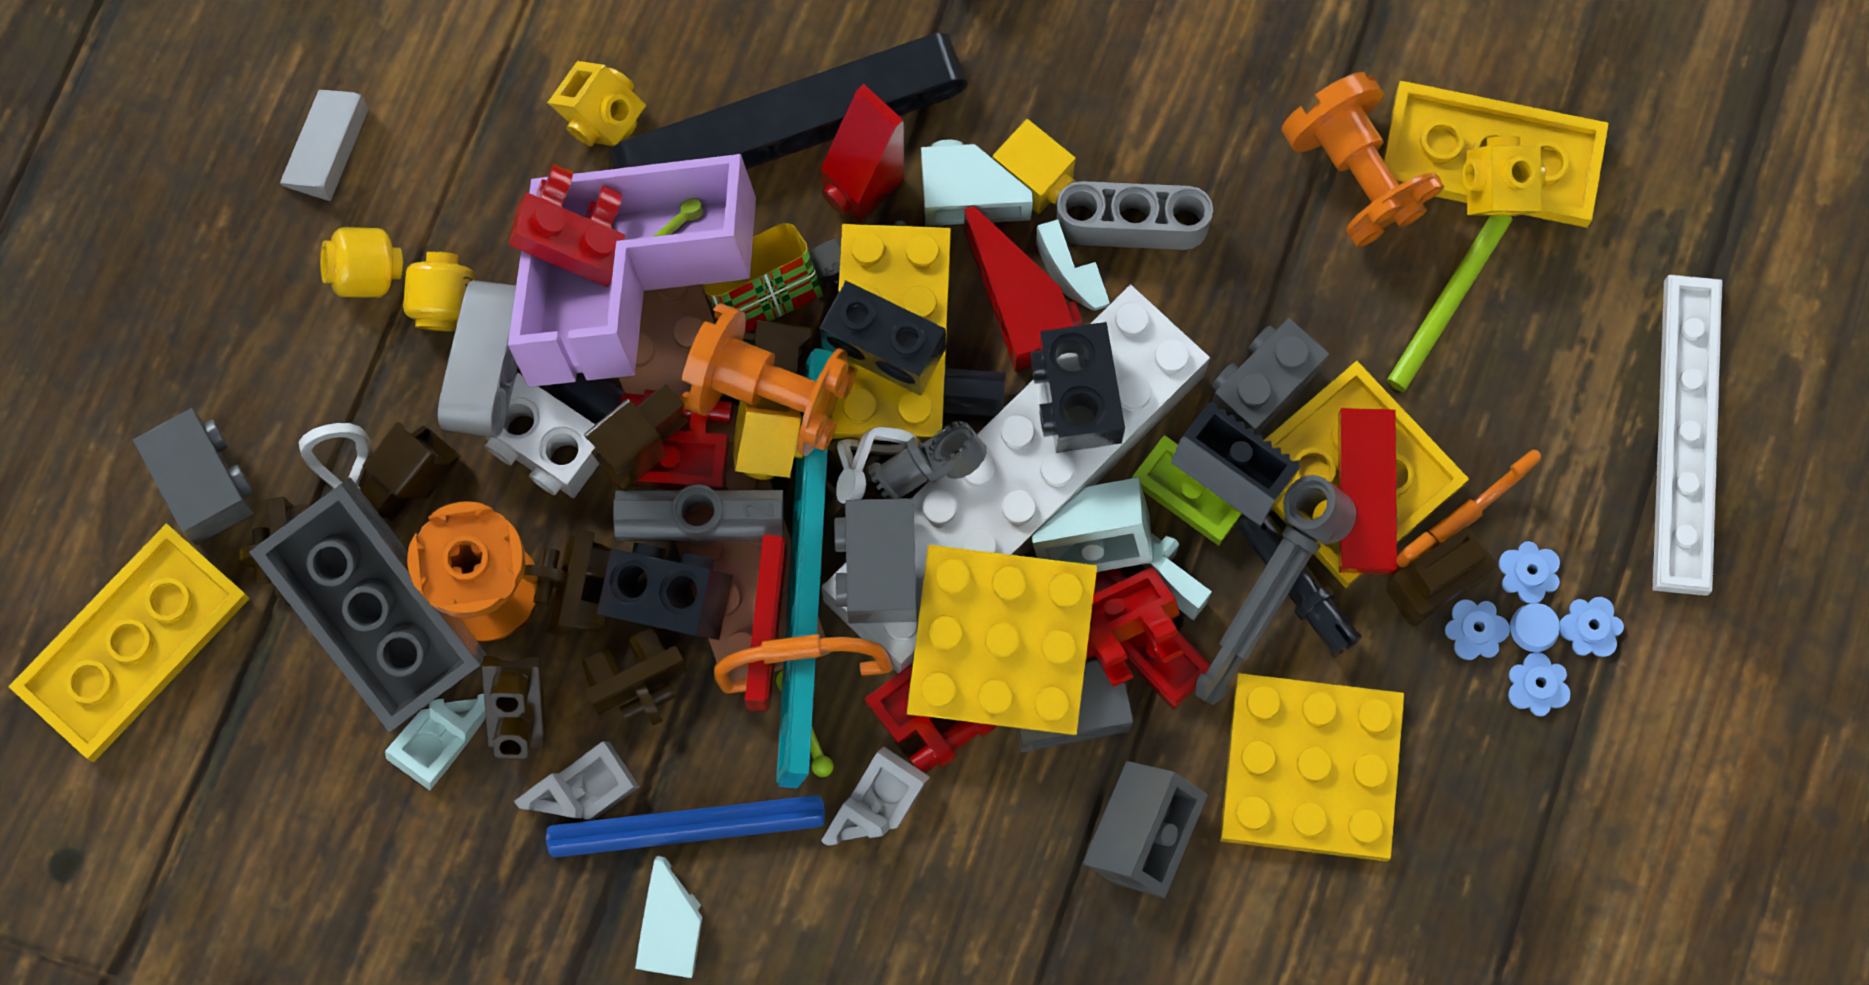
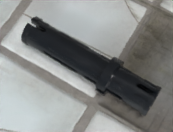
[1236,515,1362,658]

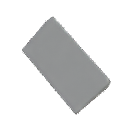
[280,90,369,202]

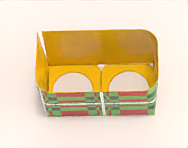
[701,223,823,333]

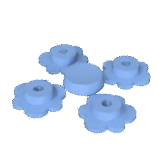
[1445,541,1624,717]

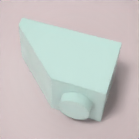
[921,140,1033,226]
[1032,477,1153,572]

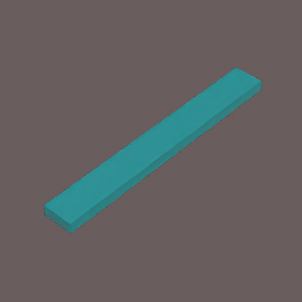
[776,349,833,789]

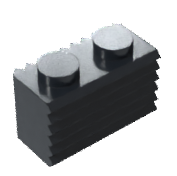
[1171,402,1300,526]

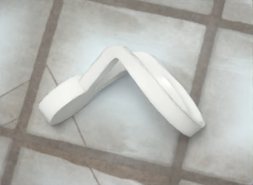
[299,423,372,489]
[836,427,916,504]

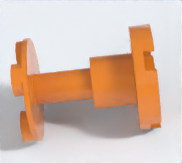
[1281,72,1445,248]
[679,303,857,456]
[407,502,536,642]

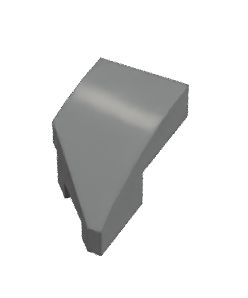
[514,741,640,820]
[821,747,930,846]

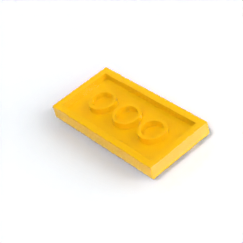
[1383,80,1609,228]
[832,224,951,442]
[8,523,250,763]

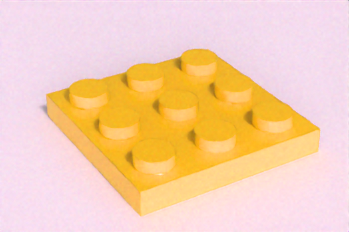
[1263,361,1469,588]
[907,544,1097,735]
[1220,673,1404,862]

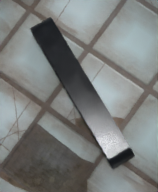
[607,33,968,170]

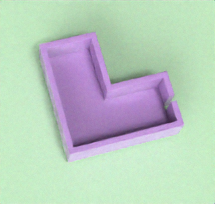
[508,154,756,387]

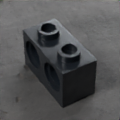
[820,280,946,396]
[1030,322,1125,453]
[597,542,733,640]

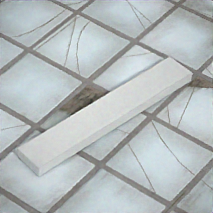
[1653,275,1722,596]

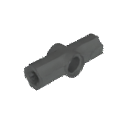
[613,484,784,547]

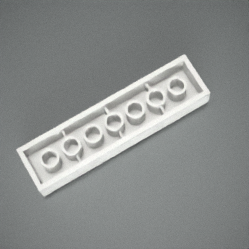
[822,284,1210,673]

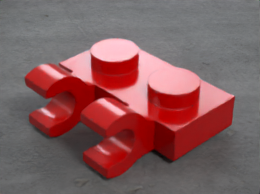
[508,164,626,287]
[1086,566,1184,687]

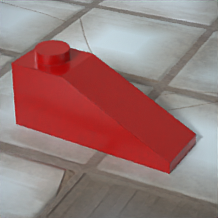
[821,84,905,222]
[964,206,1083,372]

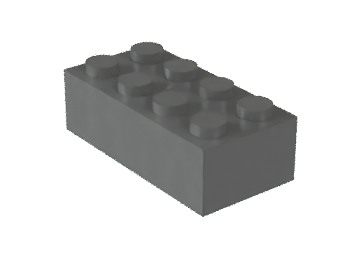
[249,477,486,732]

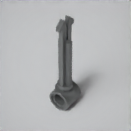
[1195,475,1356,705]

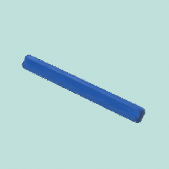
[546,795,825,857]

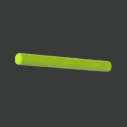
[1386,216,1513,392]

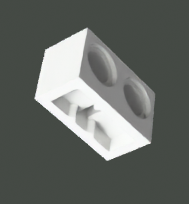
[485,373,599,499]

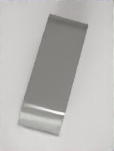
[1055,181,1213,250]
[438,280,518,438]

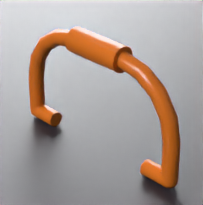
[1397,450,1541,569]
[714,634,893,694]

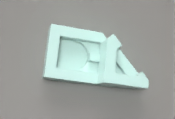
[1036,220,1110,311]
[1142,533,1212,621]
[385,694,486,791]
[635,856,703,978]

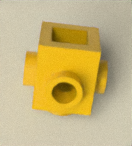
[547,61,646,146]
[1462,136,1546,216]

